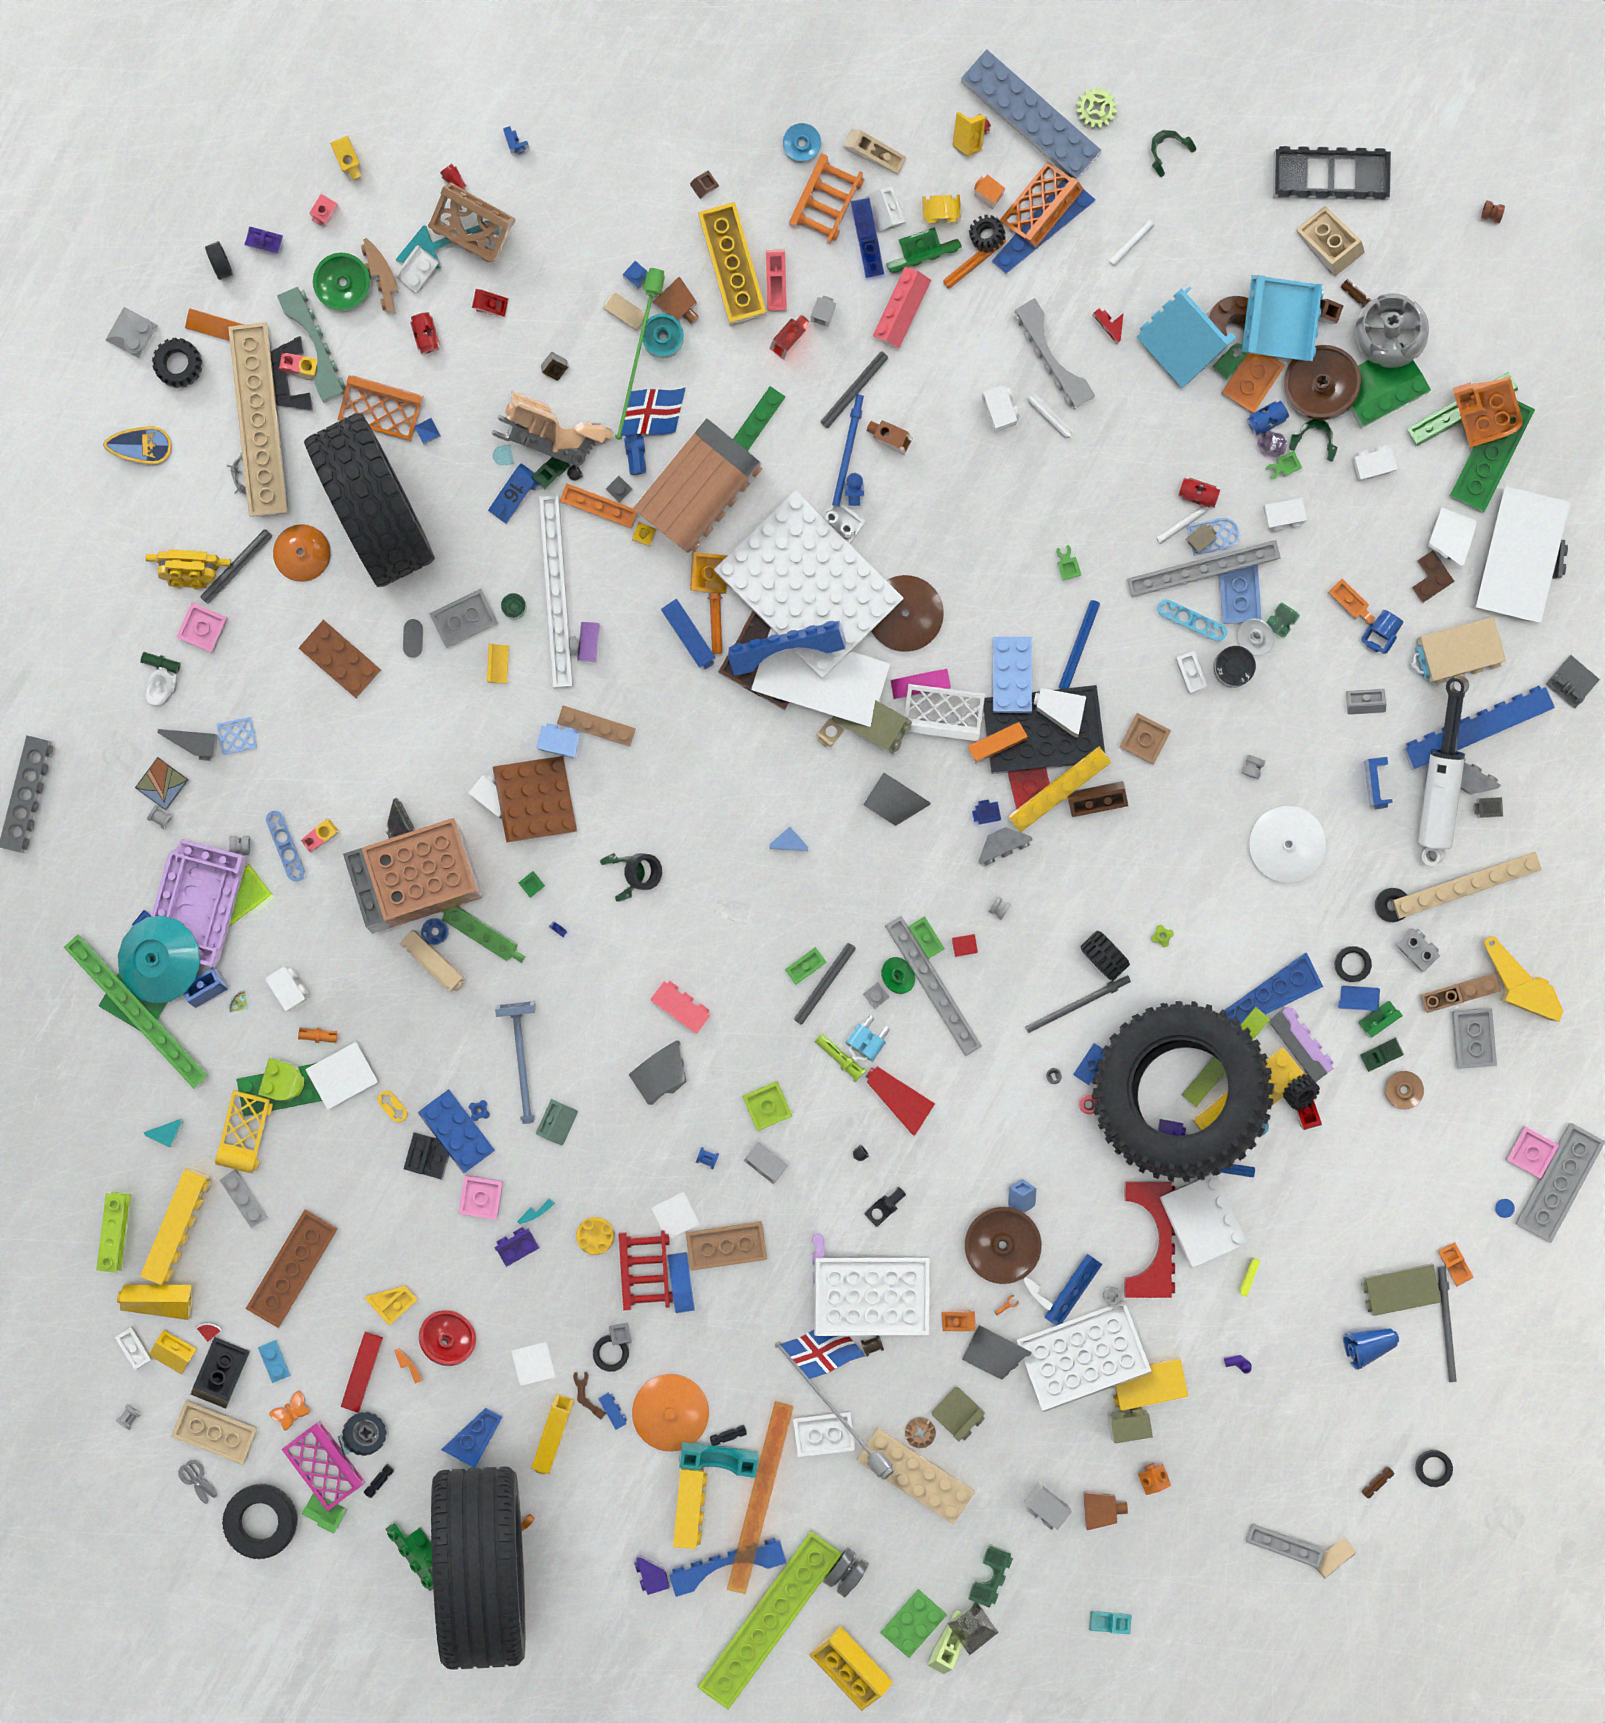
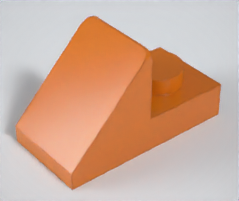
[942,1310,976,1331]

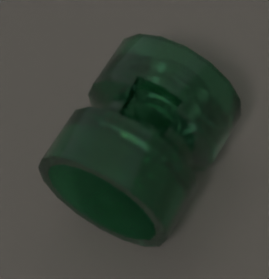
[501,593,527,620]
[1266,602,1300,638]

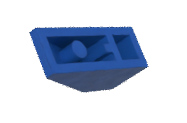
[668,1252,695,1313]

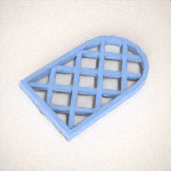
[1187,518,1239,556]

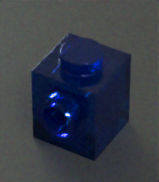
[972,799,1001,825]

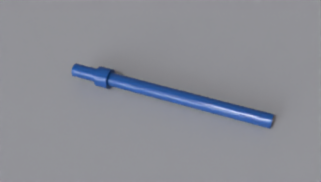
[832,394,864,507]

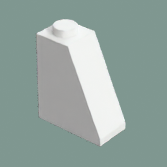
[1034,688,1086,737]

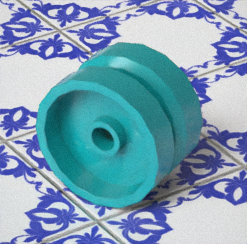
[643,314,684,359]

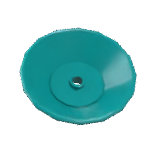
[118,916,200,1004]

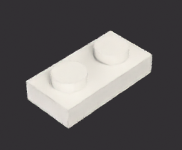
[1176,651,1208,693]
[115,1327,152,1370]

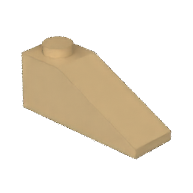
[843,129,906,174]

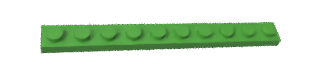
[64,934,208,1089]

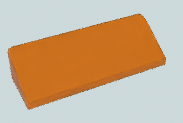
[185,308,244,341]
[967,722,1028,764]

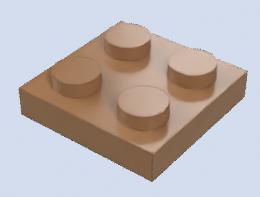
[1120,713,1171,765]

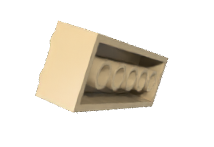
[857,1427,975,1524]

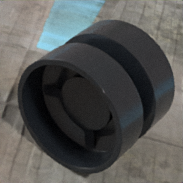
[1213,646,1256,688]

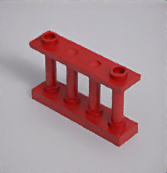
[618,1230,673,1311]

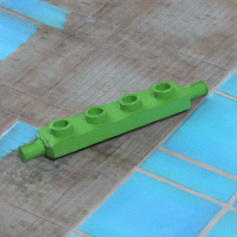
[441,906,526,963]

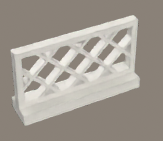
[904,684,985,741]

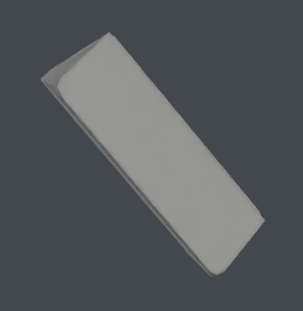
[1346,689,1387,715]

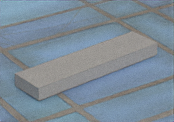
[1246,1524,1326,1569]

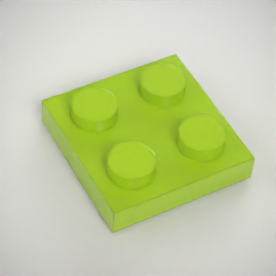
[742,1081,792,1131]

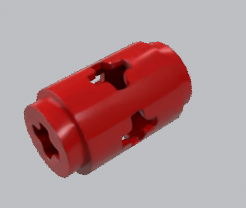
[410,312,440,354]
[1178,477,1220,508]

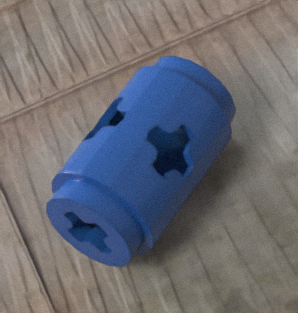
[1247,401,1289,436]

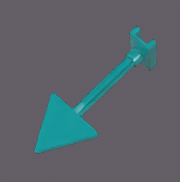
[396,220,503,269]

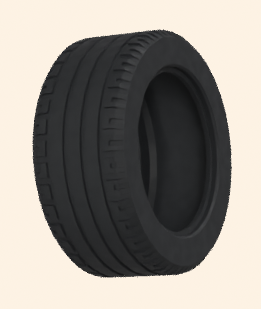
[431,1466,526,1670]

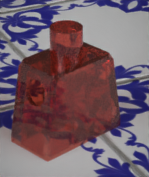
[769,315,809,360]

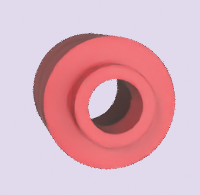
[1079,1095,1097,1115]

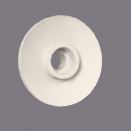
[1237,619,1274,655]

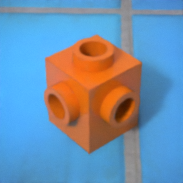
[1138,1463,1171,1495]

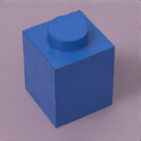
[623,261,648,290]

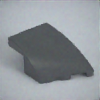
[863,773,931,826]
[628,1040,686,1105]
[962,1325,1032,1380]

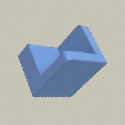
[1008,1179,1036,1213]

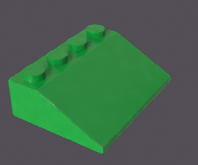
[1350,342,1431,429]

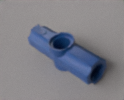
[624,434,646,475]

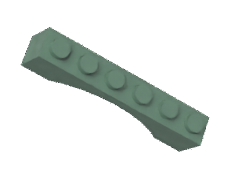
[277,287,346,403]

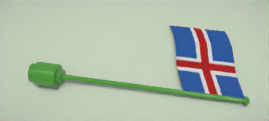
[615,268,686,440]

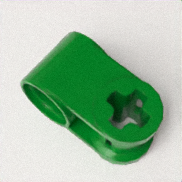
[1212,343,1246,379]

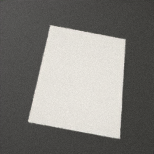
[1476,486,1570,623]
[751,629,890,727]

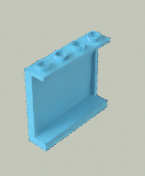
[1241,275,1324,361]
[1137,287,1236,388]

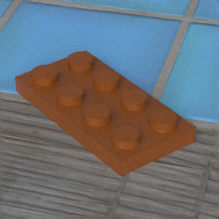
[299,619,381,699]

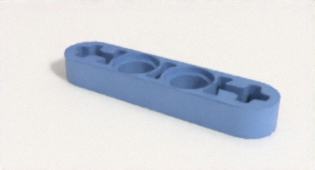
[266,811,305,882]

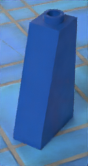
[661,598,716,669]

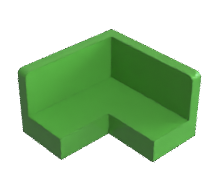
[302,1493,348,1534]

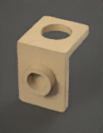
[816,719,844,747]

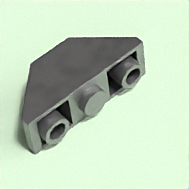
[1460,759,1501,795]
[978,827,1033,866]

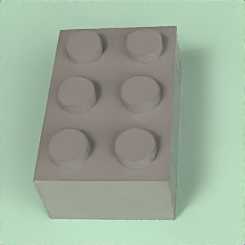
[1024,1482,1072,1530]

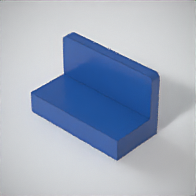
[1338,986,1380,1011]

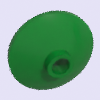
[881,957,915,994]

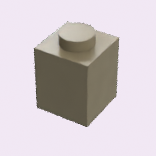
[1186,523,1217,554]

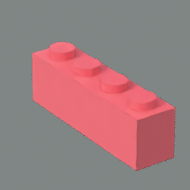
[873,267,931,349]

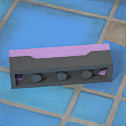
[1269,1007,1334,1082]

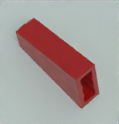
[866,1066,935,1136]

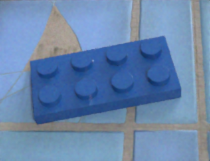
[418,1089,495,1174]

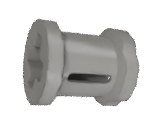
[147,805,172,829]
[1103,1287,1121,1305]
[116,1404,141,1430]

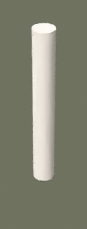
[1109,220,1154,266]
[1156,506,1208,544]

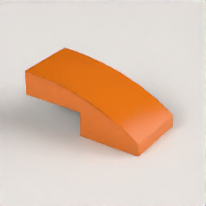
[1438,1242,1474,1287]
[394,1348,424,1384]

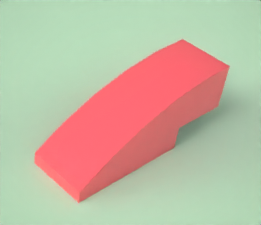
[766,249,787,311]

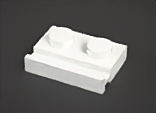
[395,245,440,293]

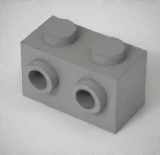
[1395,929,1440,972]

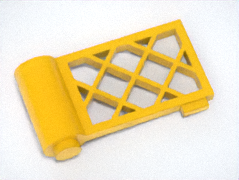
[215,1090,273,1174]

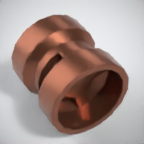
[1481,200,1505,224]

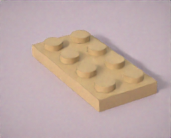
[171,1400,258,1465]

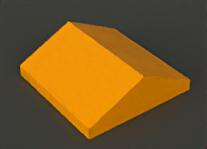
[690,552,728,594]

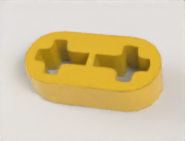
[377,1091,408,1123]

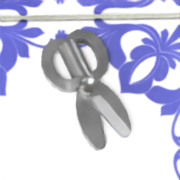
[178,1460,216,1504]

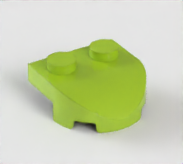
[258,1058,304,1101]

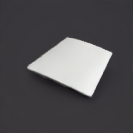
[1428,507,1477,569]

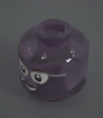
[1257,431,1287,458]

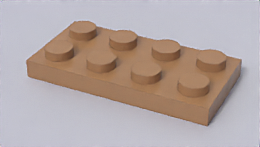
[686,1221,767,1271]

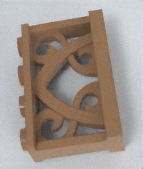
[428,182,516,263]

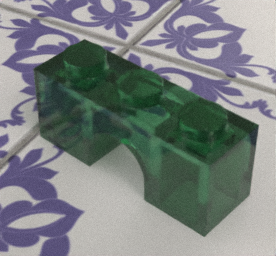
[968,1543,1013,1608]

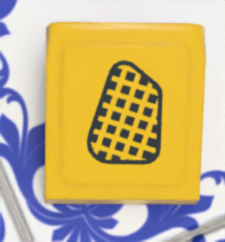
[632,522,656,547]

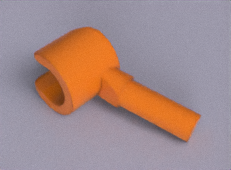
[994,1295,1019,1316]

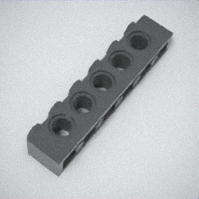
[0,735,53,853]

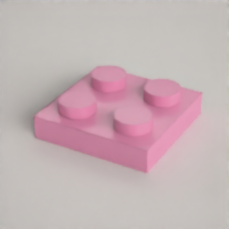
[176,602,227,653]
[1506,1126,1559,1179]
[458,1176,503,1220]

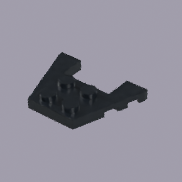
[270,336,313,411]

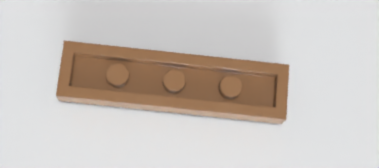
[557,705,636,747]

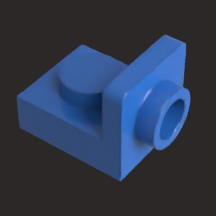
[503,126,529,154]

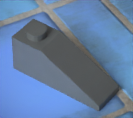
[157,729,217,761]

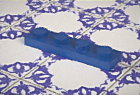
[1044,1254,1102,1326]

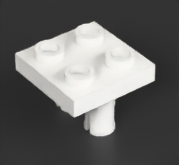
[822,502,866,543]

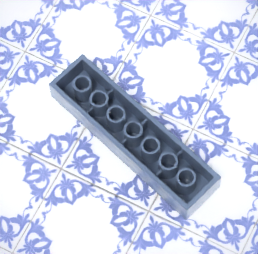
[961,49,1102,180]

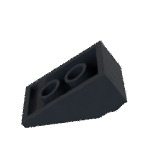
[190,1337,250,1409]

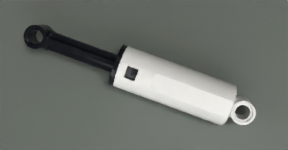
[1418,676,1469,866]

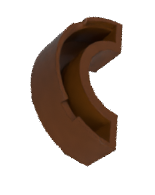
[1206,296,1248,337]

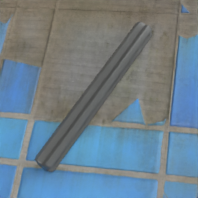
[820,351,888,428]
[200,529,272,604]
[794,943,856,1025]

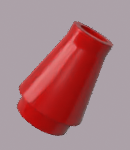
[440,163,466,189]

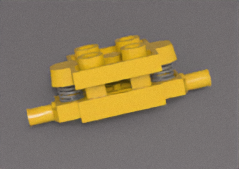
[145,549,231,589]

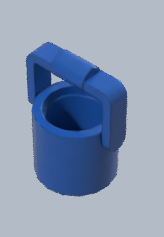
[1361,609,1404,654]

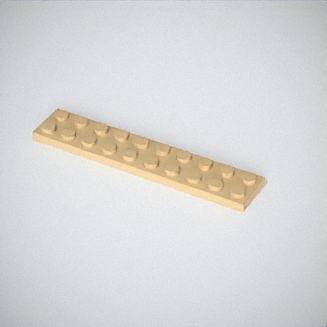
[228,322,288,517]

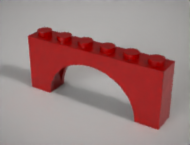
[1124,1181,1175,1298]

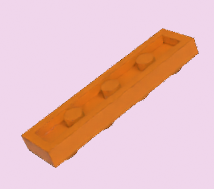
[560,483,638,528]

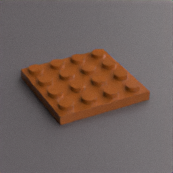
[493,756,577,843]

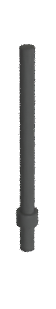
[1025,975,1131,1033]
[1438,1266,1457,1382]

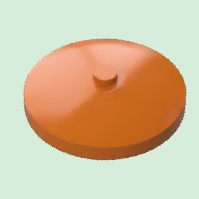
[632,1374,709,1452]

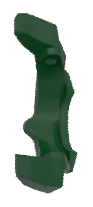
[1151,130,1196,177]
[1289,419,1338,462]
[600,853,645,902]

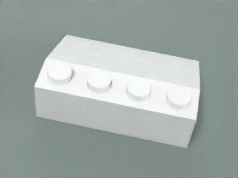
[1160,1174,1247,1268]

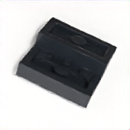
[403,1132,449,1180]

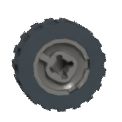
[342,1412,387,1456]

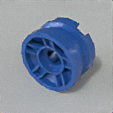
[421,918,449,945]

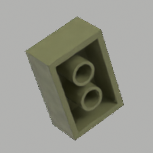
[1108,1407,1153,1444]

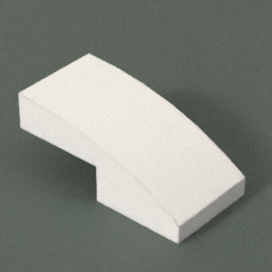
[1023,1277,1053,1310]

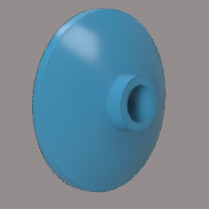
[783,123,821,161]

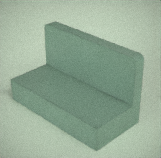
[536,1099,578,1145]

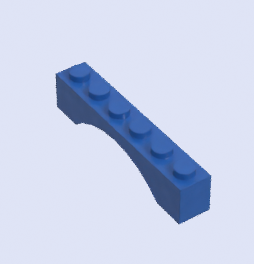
[728,620,846,676]
[669,1537,787,1597]

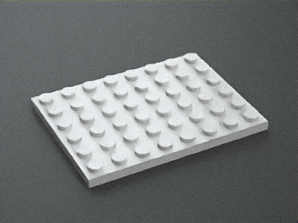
[714,491,904,679]

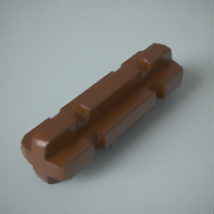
[1341,279,1371,307]
[1362,1467,1395,1499]

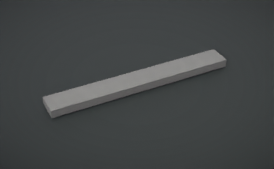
[1127,540,1281,597]
[885,916,982,1056]

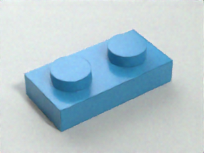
[258,1340,291,1383]

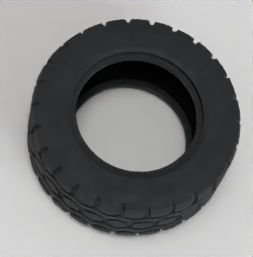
[304,413,435,587]

